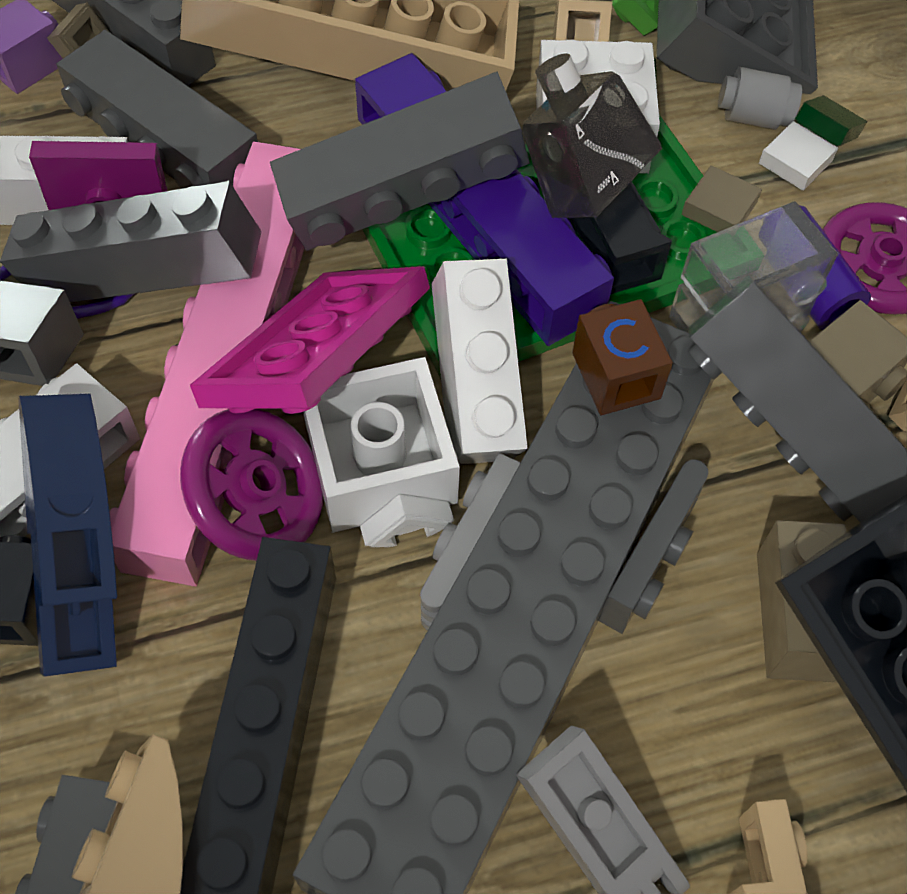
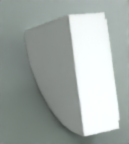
[360,494,454,547]

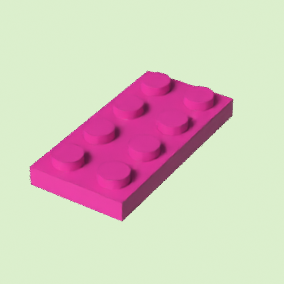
[190,266,430,414]

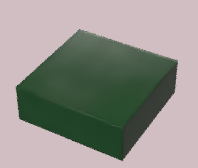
[795,95,868,147]

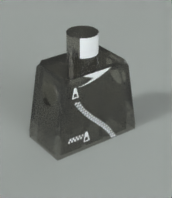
[522,53,662,218]

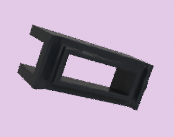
[553,138,672,295]

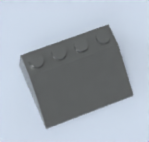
[656,0,818,94]

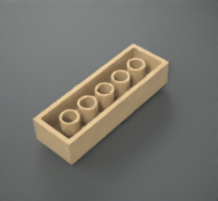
[180,0,519,91]

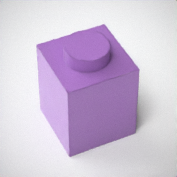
[0,0,63,94]

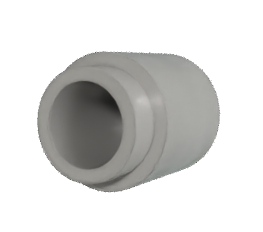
[718,67,802,130]

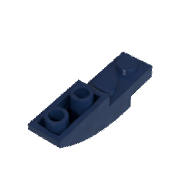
[18,394,117,677]

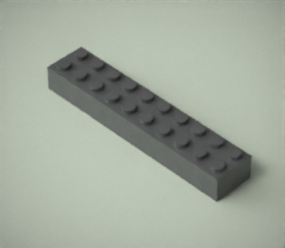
[292,301,714,894]

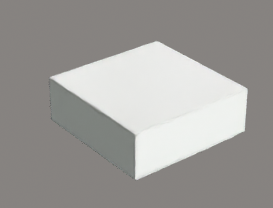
[759,121,838,191]

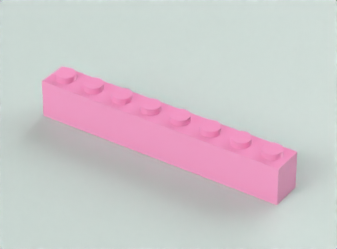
[109,141,305,587]

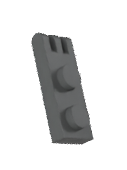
[599,460,709,634]

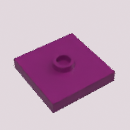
[29,141,168,210]

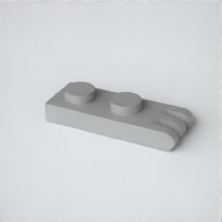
[420,453,521,630]
[515,726,690,894]

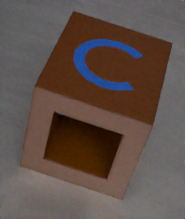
[572,299,673,416]

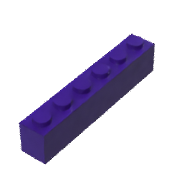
[355,53,614,346]

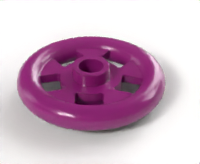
[823,202,907,315]
[180,409,323,561]

